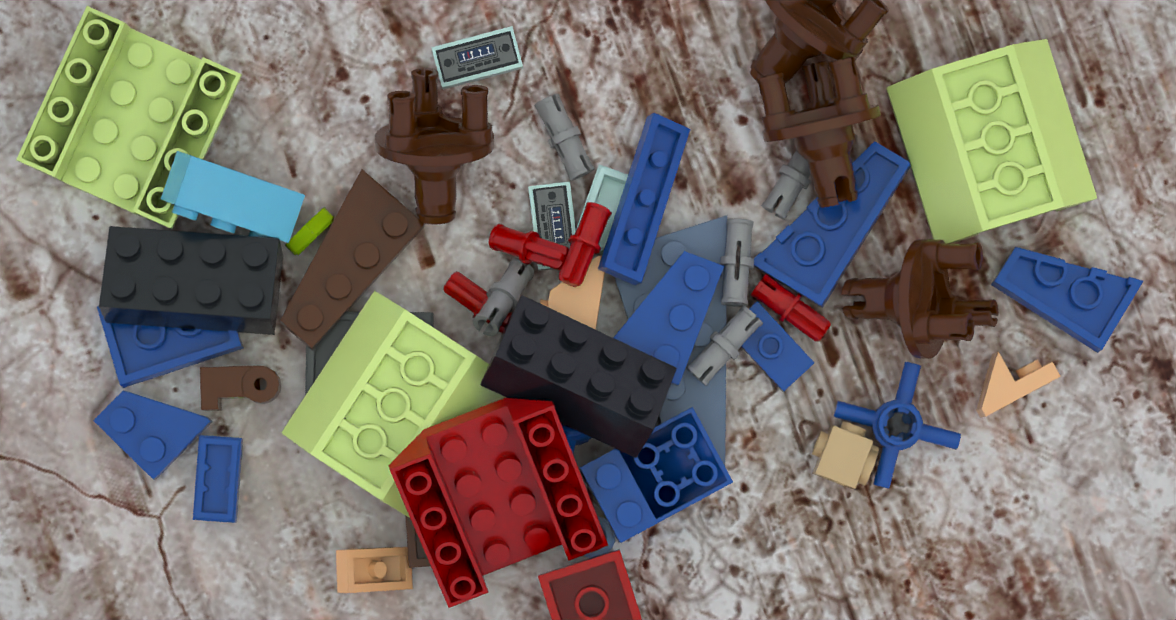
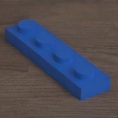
[598,113,690,285]

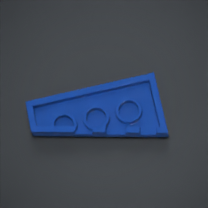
[754,141,911,308]

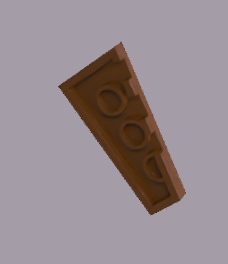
[280,169,425,350]

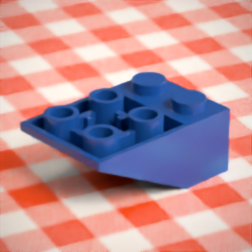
[579,407,733,543]

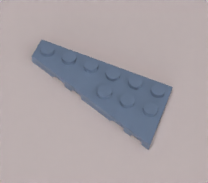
[614,215,727,466]

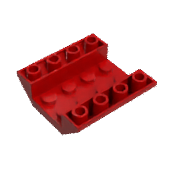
[388,398,608,608]

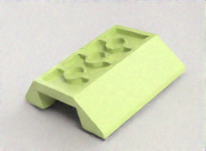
[16,6,242,229]
[886,39,1098,244]
[281,290,506,518]

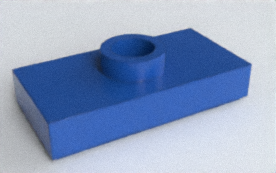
[741,301,814,392]
[193,435,243,523]

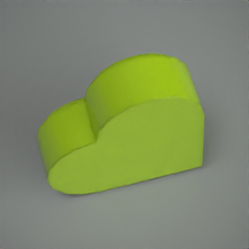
[285,207,335,255]

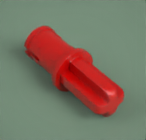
[559,202,612,287]
[489,224,569,270]
[443,271,512,333]
[751,273,831,342]

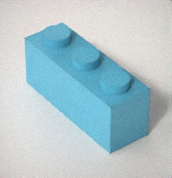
[161,151,305,243]

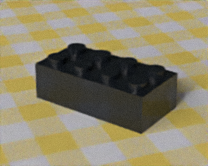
[99,226,283,335]
[480,295,677,458]

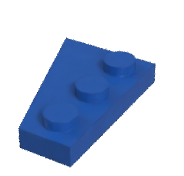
[97,306,244,388]

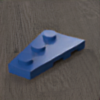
[991,247,1143,353]
[614,251,724,386]

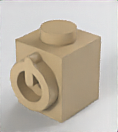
[812,421,879,489]

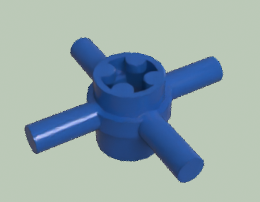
[833,362,961,489]

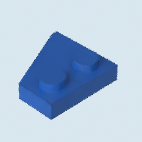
[93,390,213,480]

